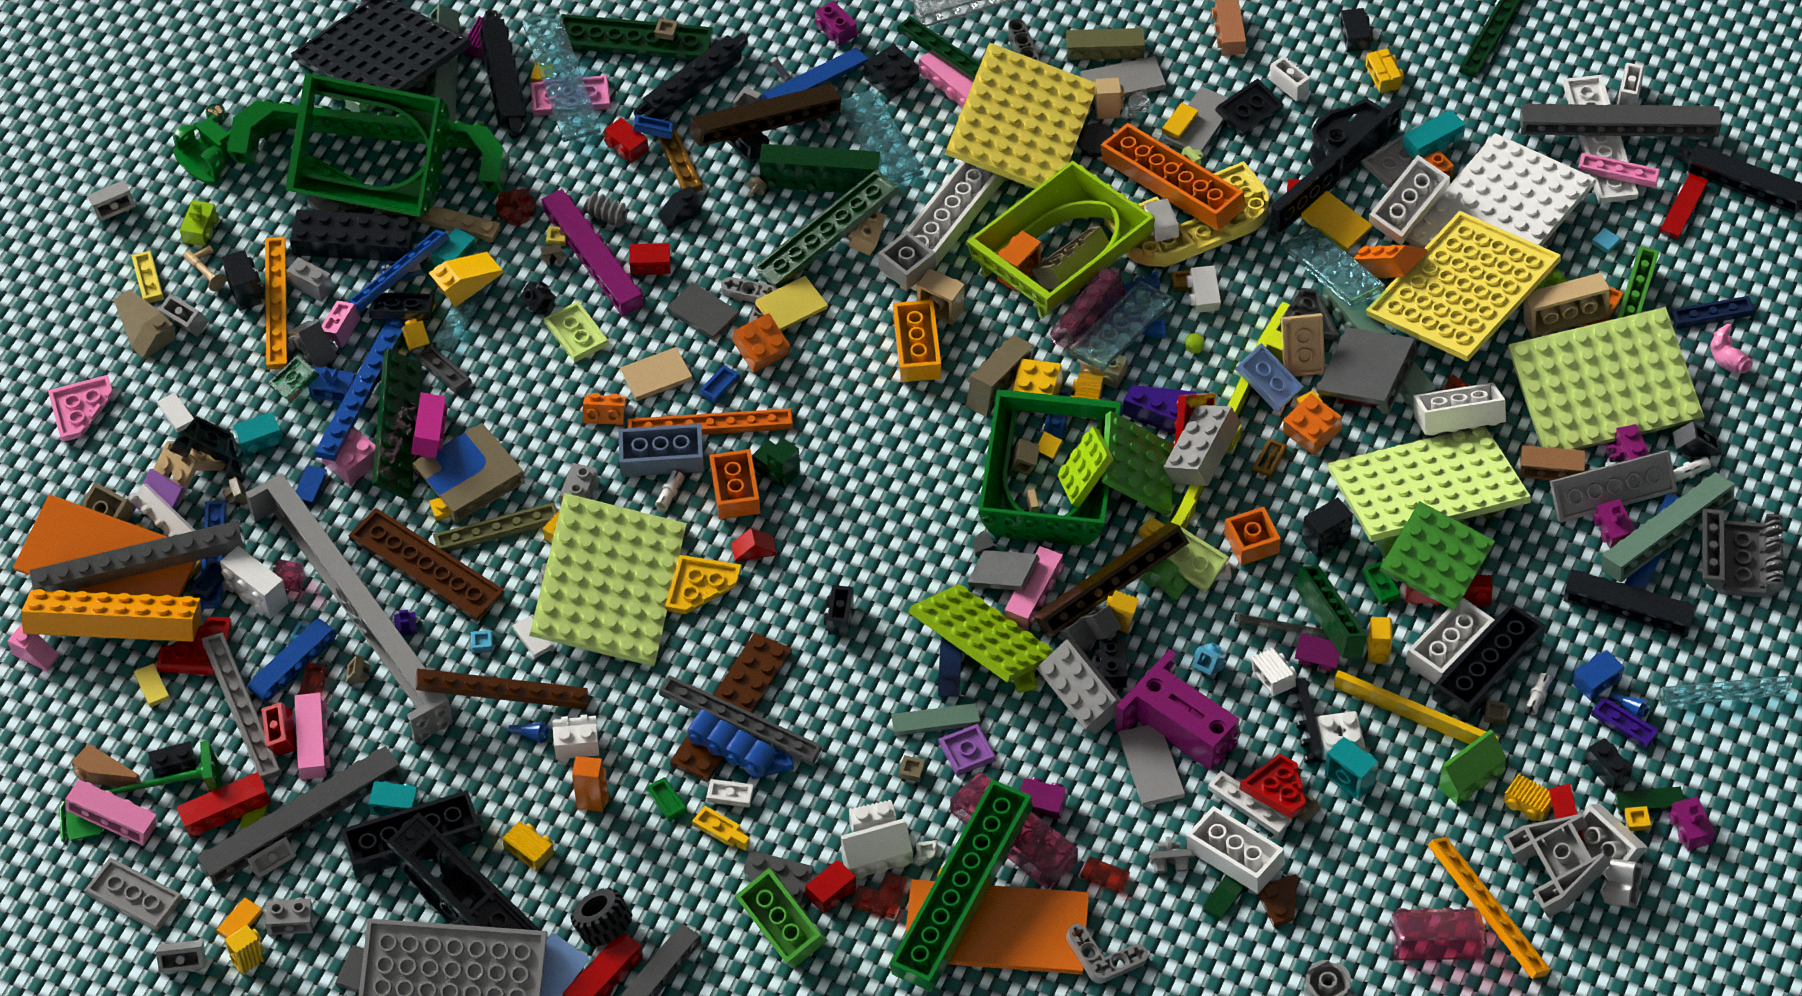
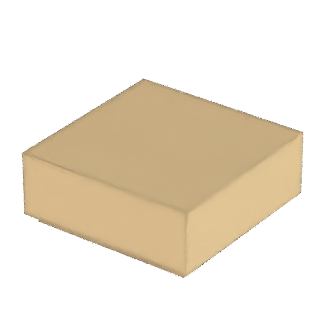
[1027,489,1039,513]

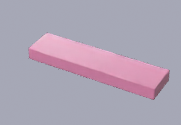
[1578,153,1660,188]

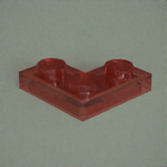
[852,872,908,919]

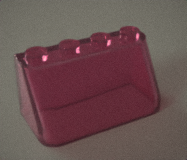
[1050,269,1127,356]
[1390,907,1487,961]

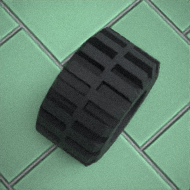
[570,888,633,947]

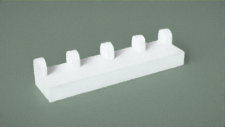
[128,484,196,537]

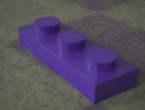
[1591,697,1659,749]

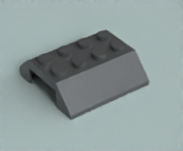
[1702,509,1784,598]

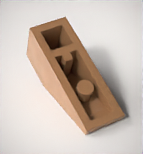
[72,744,141,787]

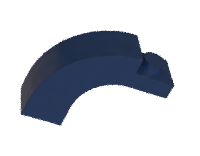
[938,636,963,697]

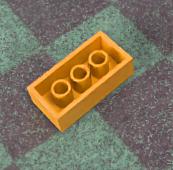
[893,300,941,382]

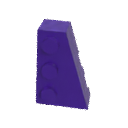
[1123,385,1197,435]

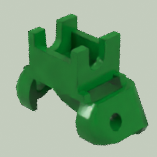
[172,114,231,184]

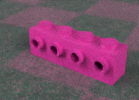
[411,392,448,458]

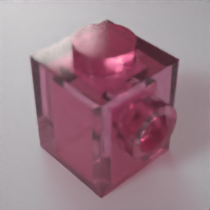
[272,559,306,592]

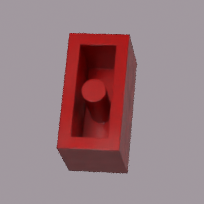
[604,117,649,164]
[629,243,671,276]
[262,702,297,756]
[805,860,856,914]

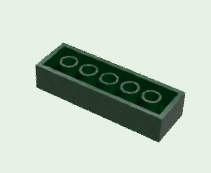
[759,144,881,193]

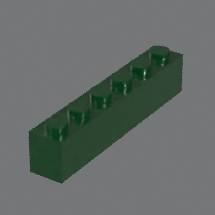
[1295,566,1367,659]

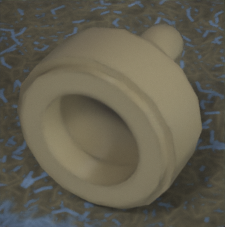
[747,177,767,197]

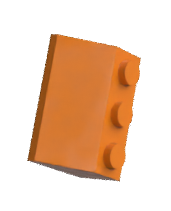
[1352,245,1428,278]

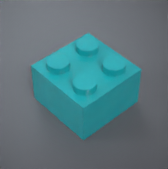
[1324,737,1378,801]

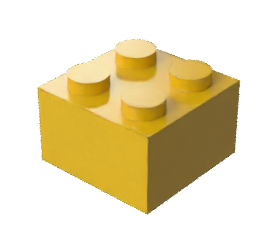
[1012,359,1063,395]

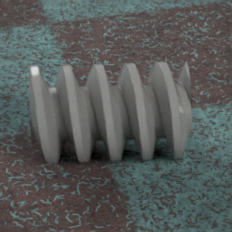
[583,191,628,228]

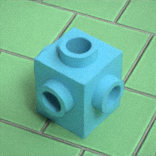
[1192,643,1226,675]

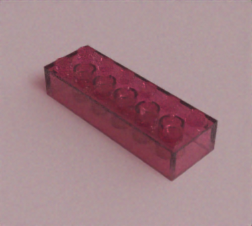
[950,771,1078,889]

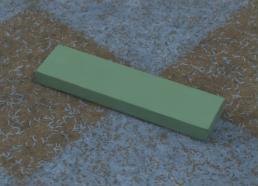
[891,703,980,736]

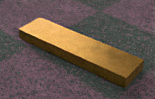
[658,130,703,192]

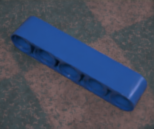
[248,618,337,702]

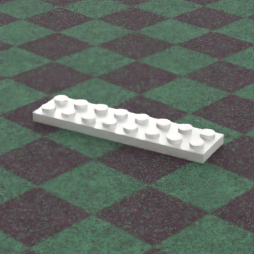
[1563,75,1638,204]

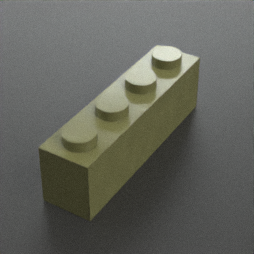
[1066,28,1145,61]

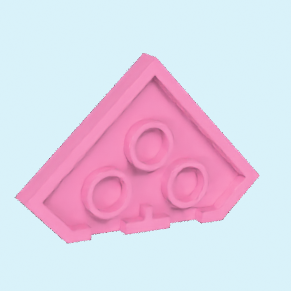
[48,375,114,442]

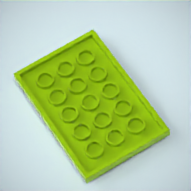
[908,584,1054,682]

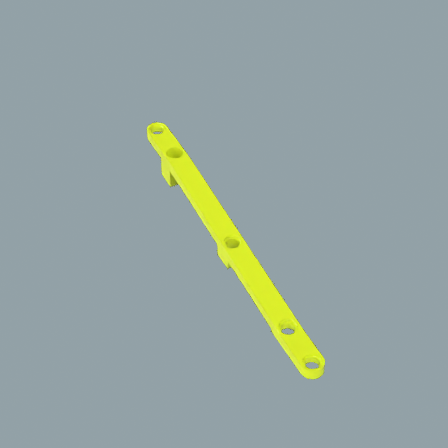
[1171,302,1290,529]

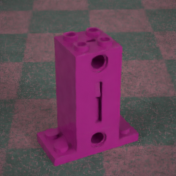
[1115,649,1240,771]

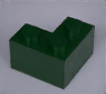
[752,438,800,488]

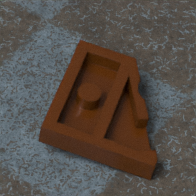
[1258,874,1298,928]

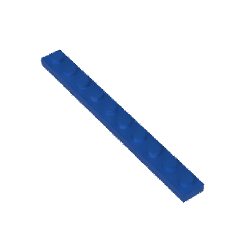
[315,319,409,461]

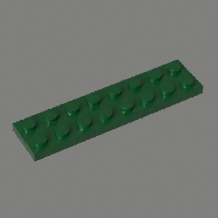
[554,14,713,60]
[754,170,900,289]
[372,348,422,500]

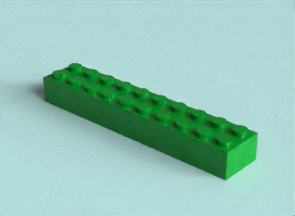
[890,779,1033,992]

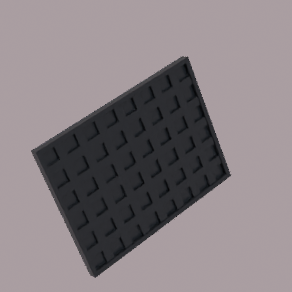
[291,0,472,108]

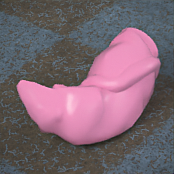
[1710,323,1753,373]

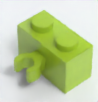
[180,200,219,246]

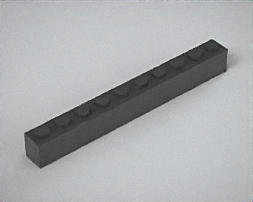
[1519,103,1722,137]
[30,520,246,592]
[197,746,402,887]

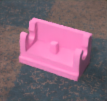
[322,301,361,348]

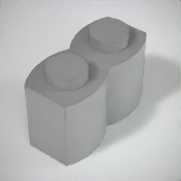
[1602,859,1643,909]

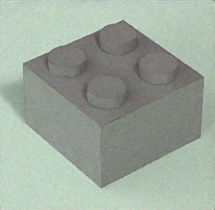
[878,231,936,290]

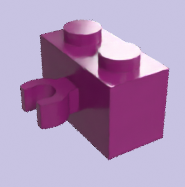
[1606,424,1650,462]
[1593,499,1635,549]
[1669,796,1715,851]

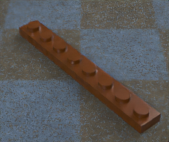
[416,668,588,710]

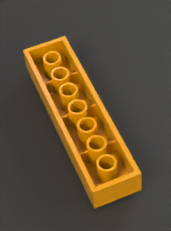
[21,589,201,642]

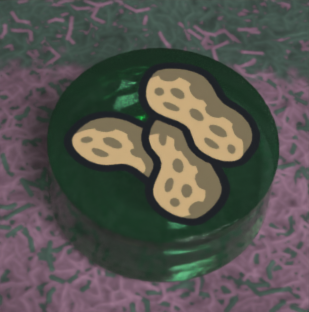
[205,104,226,123]

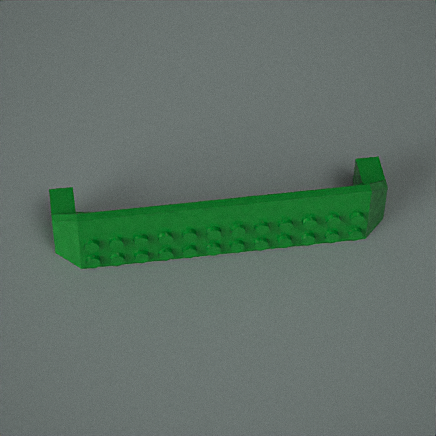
[227,99,510,193]

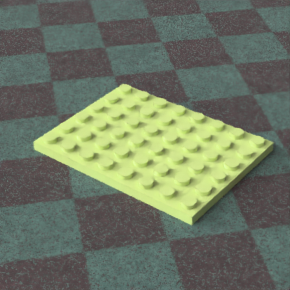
[1508,307,1704,450]
[1328,425,1531,542]
[529,493,687,667]

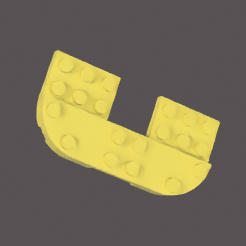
[1104,161,1269,267]

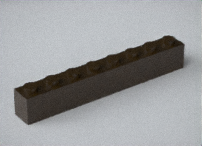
[689,84,842,147]
[1033,522,1189,637]

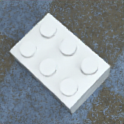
[220,546,288,619]

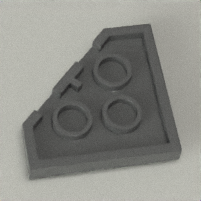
[1280,288,1339,341]
[744,850,814,905]

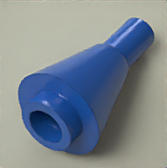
[1610,692,1650,719]
[508,722,549,743]

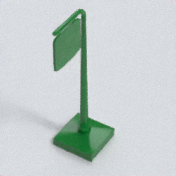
[59,740,222,842]

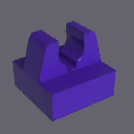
[394,610,417,636]

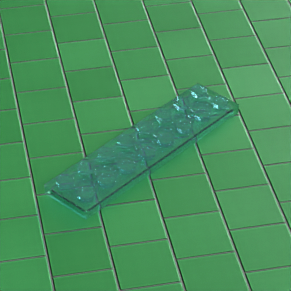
[522,12,601,142]

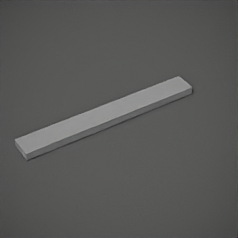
[202,632,281,781]

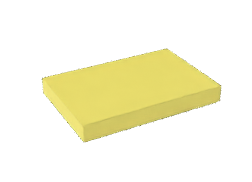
[755,276,828,331]

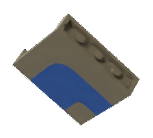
[413,423,525,524]

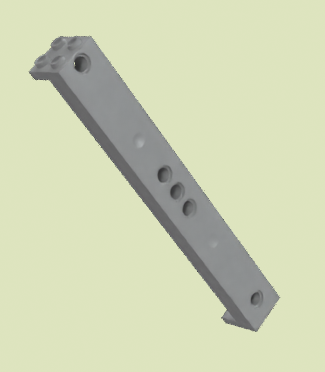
[245,473,453,743]

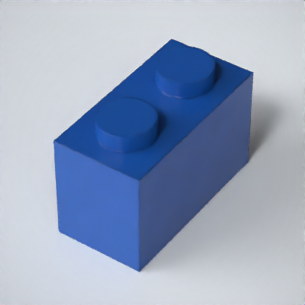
[1573,650,1624,701]

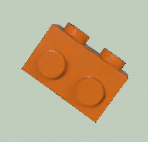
[583,393,626,425]

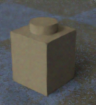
[1010,439,1039,476]

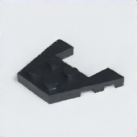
[169,416,246,483]

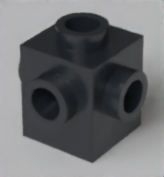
[519,281,556,313]

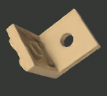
[153,441,226,506]

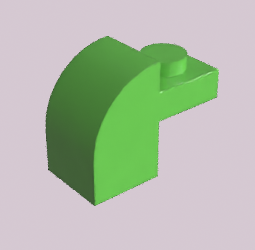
[1139,559,1188,600]

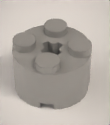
[1304,960,1351,996]

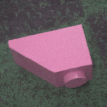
[8,625,59,672]

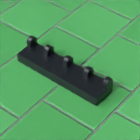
[1288,678,1322,764]

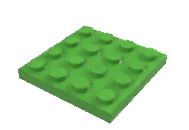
[1102,411,1173,516]
[1379,501,1495,611]

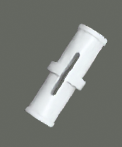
[1673,457,1711,482]
[655,470,684,511]
[1524,673,1552,715]

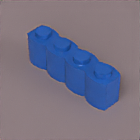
[687,710,776,777]

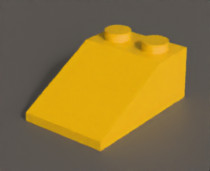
[429,252,504,307]

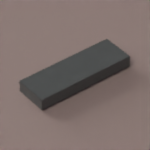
[416,345,472,395]

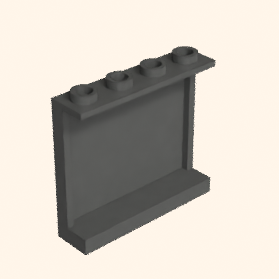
[1316,327,1419,414]

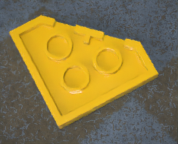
[665,555,742,614]

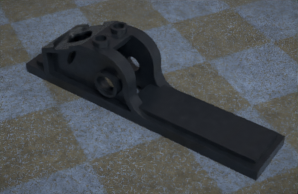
[1270,98,1403,238]
[386,812,548,939]

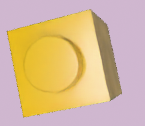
[402,319,430,351]

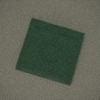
[268,355,320,403]

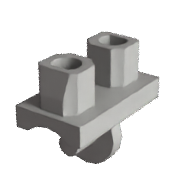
[1149,836,1191,873]

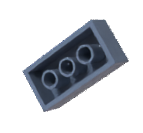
[618,424,704,477]

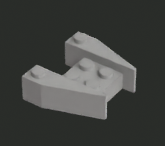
[1503,814,1610,918]

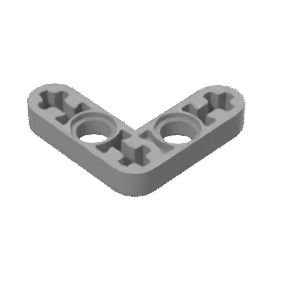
[721,277,777,323]
[1066,924,1148,984]

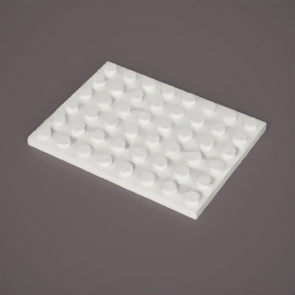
[1405,133,1596,248]

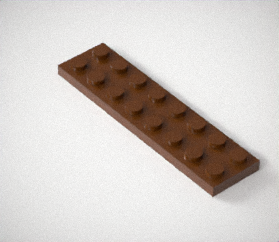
[348,508,505,622]
[670,632,792,783]

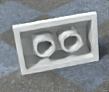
[1582,804,1648,879]
[841,818,913,879]

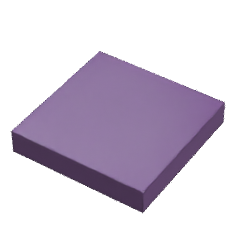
[133,469,185,510]
[938,724,996,777]

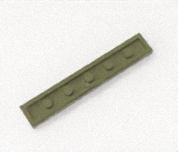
[433,502,558,553]

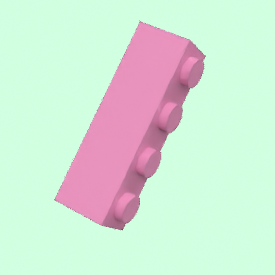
[919,52,973,109]
[1004,546,1065,630]
[294,693,330,780]
[65,780,157,846]

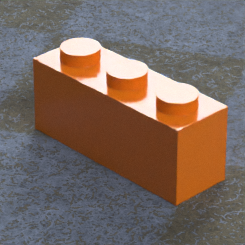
[572,756,610,812]

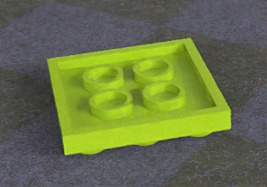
[1058,426,1114,508]

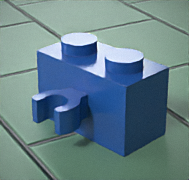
[308,366,355,403]

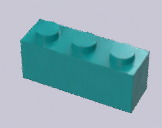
[1402,110,1466,159]

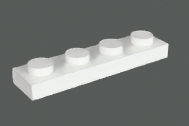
[1208,770,1292,837]

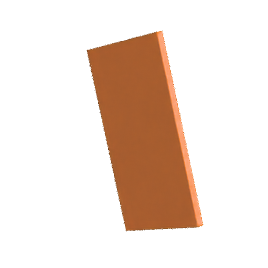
[13,494,198,597]
[905,879,1089,975]

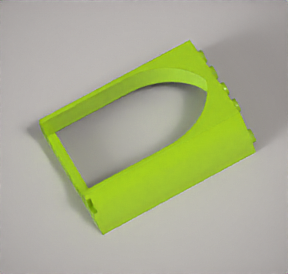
[966,160,1155,319]

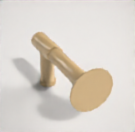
[183,245,226,292]

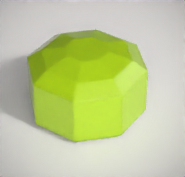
[1185,333,1205,353]

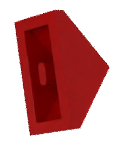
[731,528,776,562]

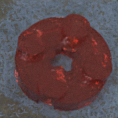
[496,189,536,225]

